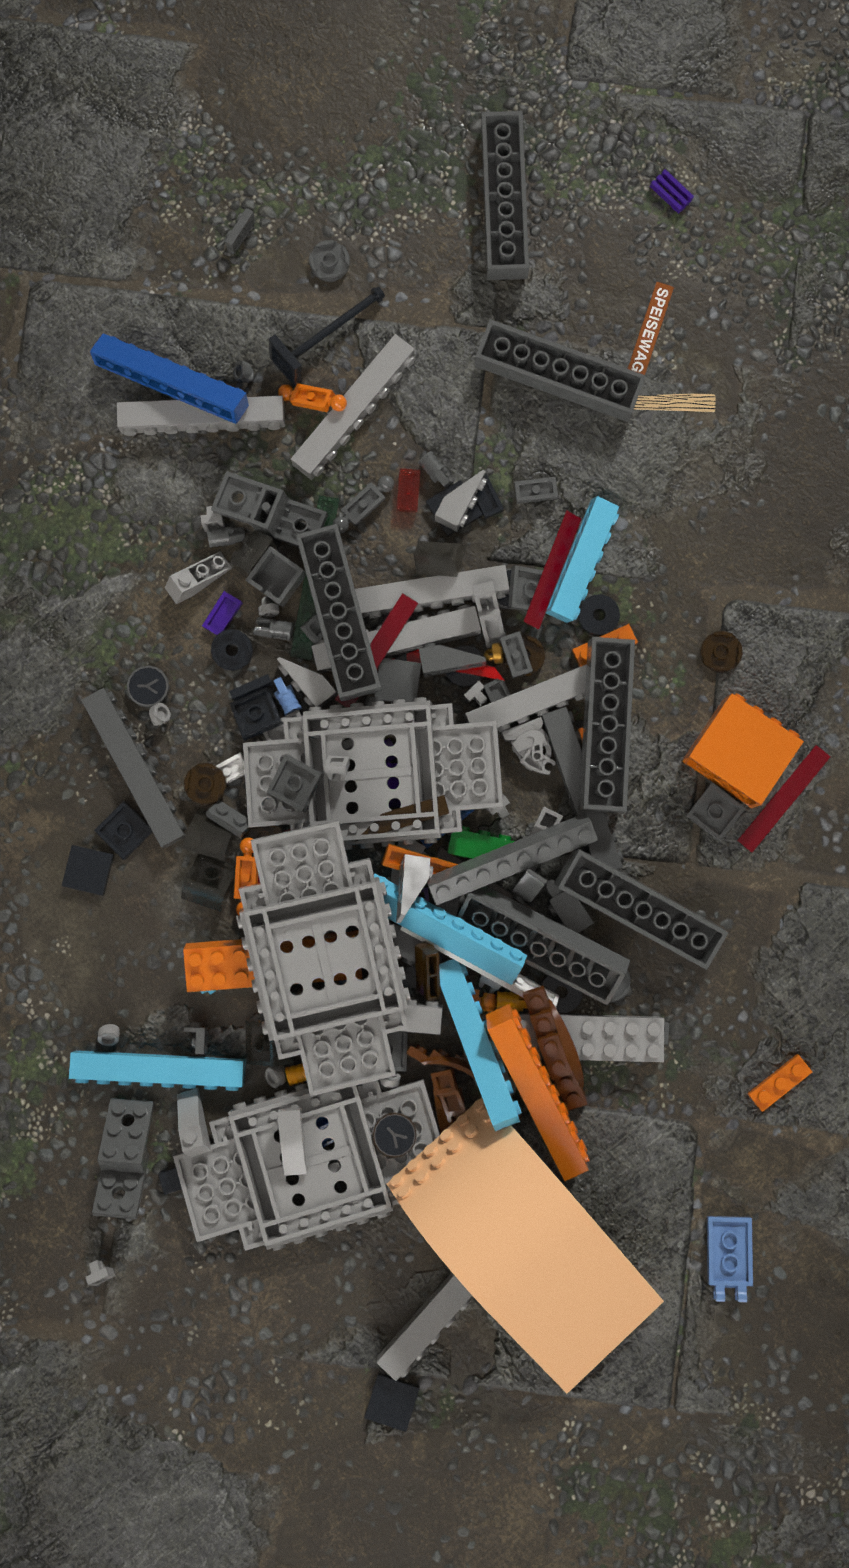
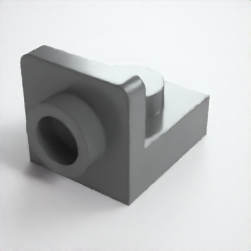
[183,1022,209,1054]

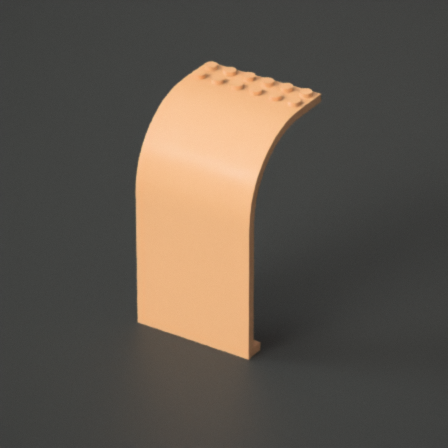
[387,1097,664,1394]

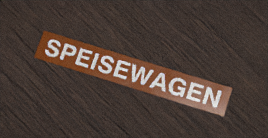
[628,282,674,375]

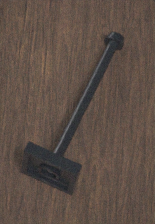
[269,287,385,388]

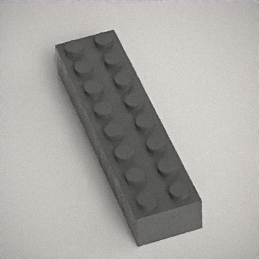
[481,111,529,280]
[475,319,646,422]
[296,524,382,702]
[579,637,635,813]
[554,848,728,970]
[457,886,630,1006]

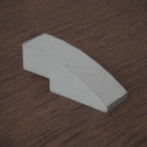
[472,581,505,648]
[277,1108,307,1176]

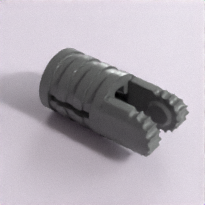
[253,617,294,641]

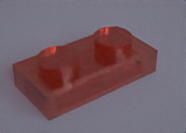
[397,468,420,512]

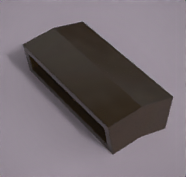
[415,941,440,1001]

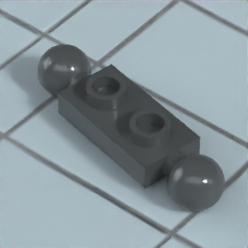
[332,476,394,534]

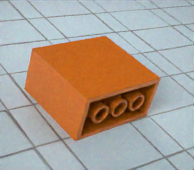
[682,693,804,808]

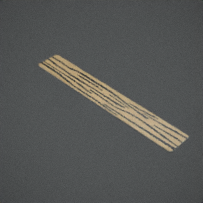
[634,394,716,412]

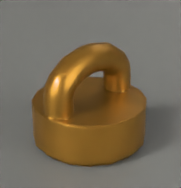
[484,642,504,664]

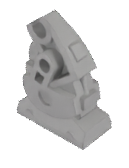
[501,717,556,775]

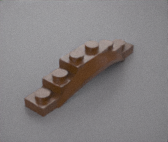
[523,986,588,1111]
[407,1044,522,1124]
[431,1068,469,1133]

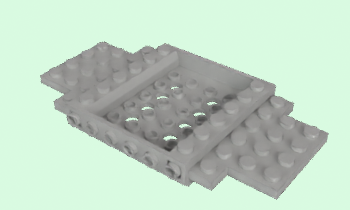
[243,697,504,850]
[236,820,411,1096]
[173,1080,440,1251]

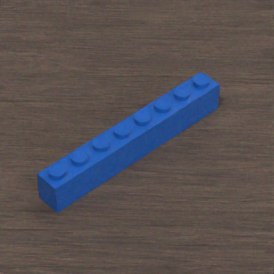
[90,333,249,424]

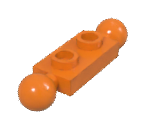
[278,383,347,412]
[234,837,258,915]

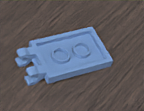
[707,1216,753,1302]

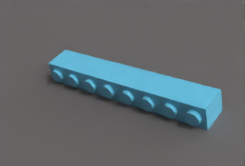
[374,874,527,985]
[439,959,522,1131]
[69,1050,246,1091]

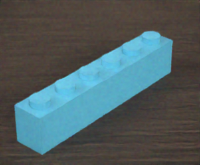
[546,496,619,623]

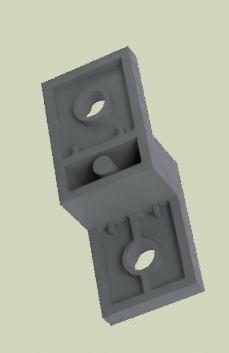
[211,471,329,547]
[92,1098,154,1219]

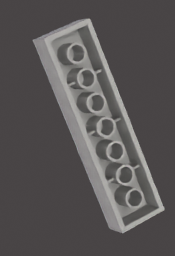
[489,1013,664,1062]

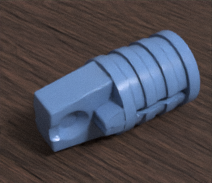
[274,677,302,716]

